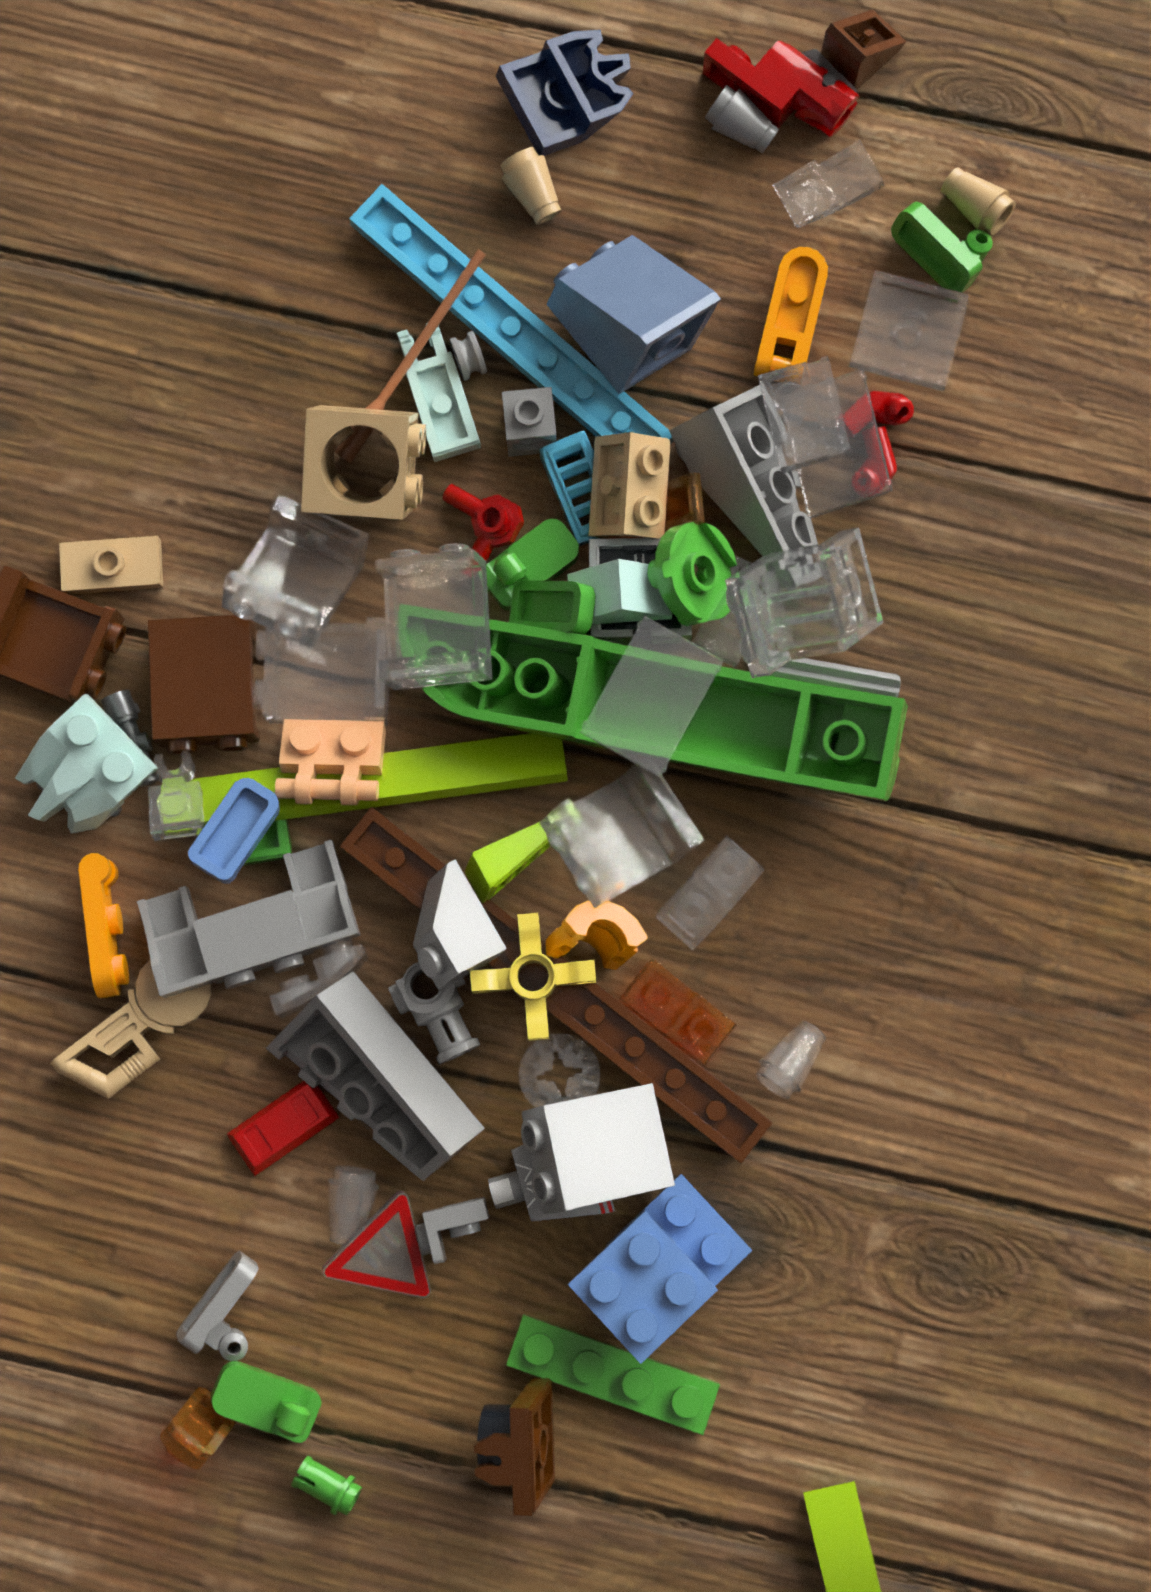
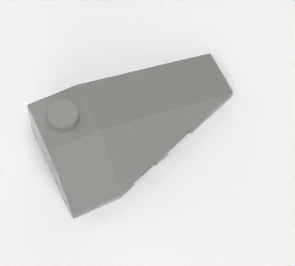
[669,383,826,592]

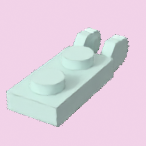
[397,323,481,462]

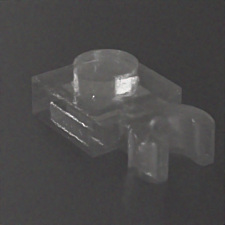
[148,751,204,841]

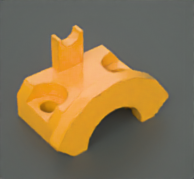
[546,900,648,970]

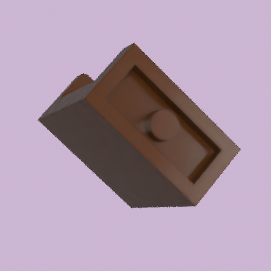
[0,565,126,704]
[148,614,260,755]

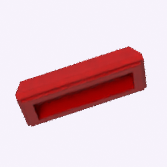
[226,1081,340,1177]

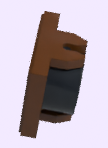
[474,1378,555,1516]

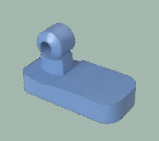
[188,778,280,884]

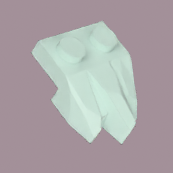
[15,694,158,834]

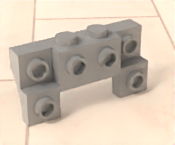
[137,840,361,998]

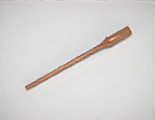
[335,249,486,463]

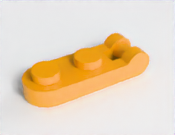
[753,247,828,387]
[78,853,129,999]

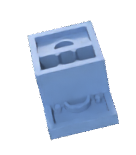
[568,1174,753,1364]

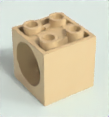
[301,405,426,520]

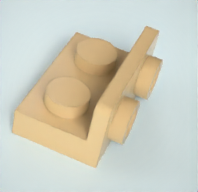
[588,432,670,539]

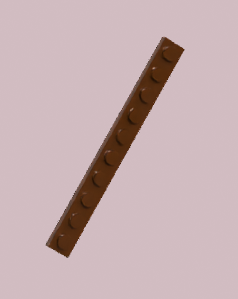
[340,807,773,1164]

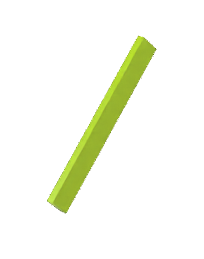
[162,733,568,835]

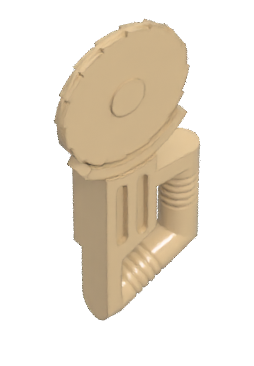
[50,960,211,1099]

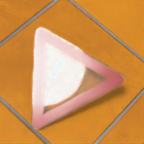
[321,1191,431,1298]

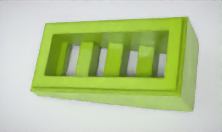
[464,814,566,903]

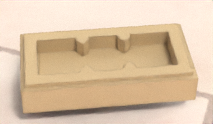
[59,536,164,595]

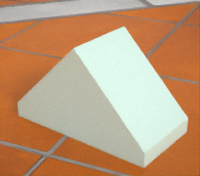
[567,559,672,624]

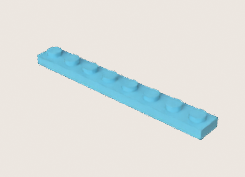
[349,184,674,444]

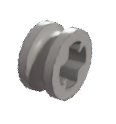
[449,331,487,381]

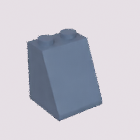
[546,235,721,394]

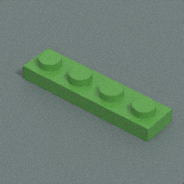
[506,1314,720,1435]

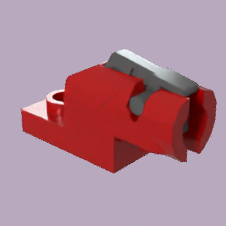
[702,38,860,137]

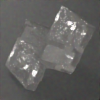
[725,527,884,678]

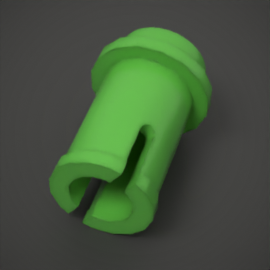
[291,1455,362,1516]

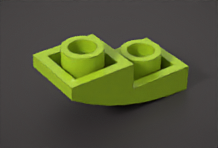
[803,1481,881,1592]

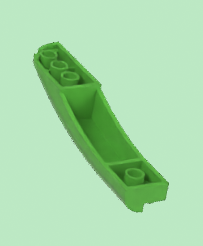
[399,605,908,801]

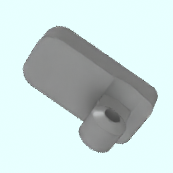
[176,1250,259,1361]

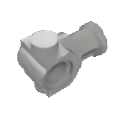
[388,962,481,1065]

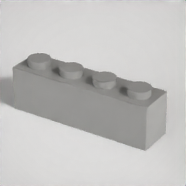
[266,972,485,1181]

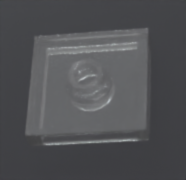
[849,270,970,391]

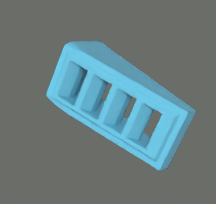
[539,431,598,546]

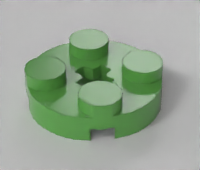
[647,522,738,626]

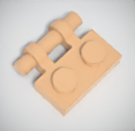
[275,719,386,805]

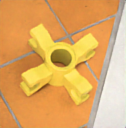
[470,913,596,1041]

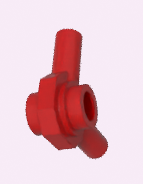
[442,484,524,580]

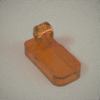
[160,1387,237,1470]

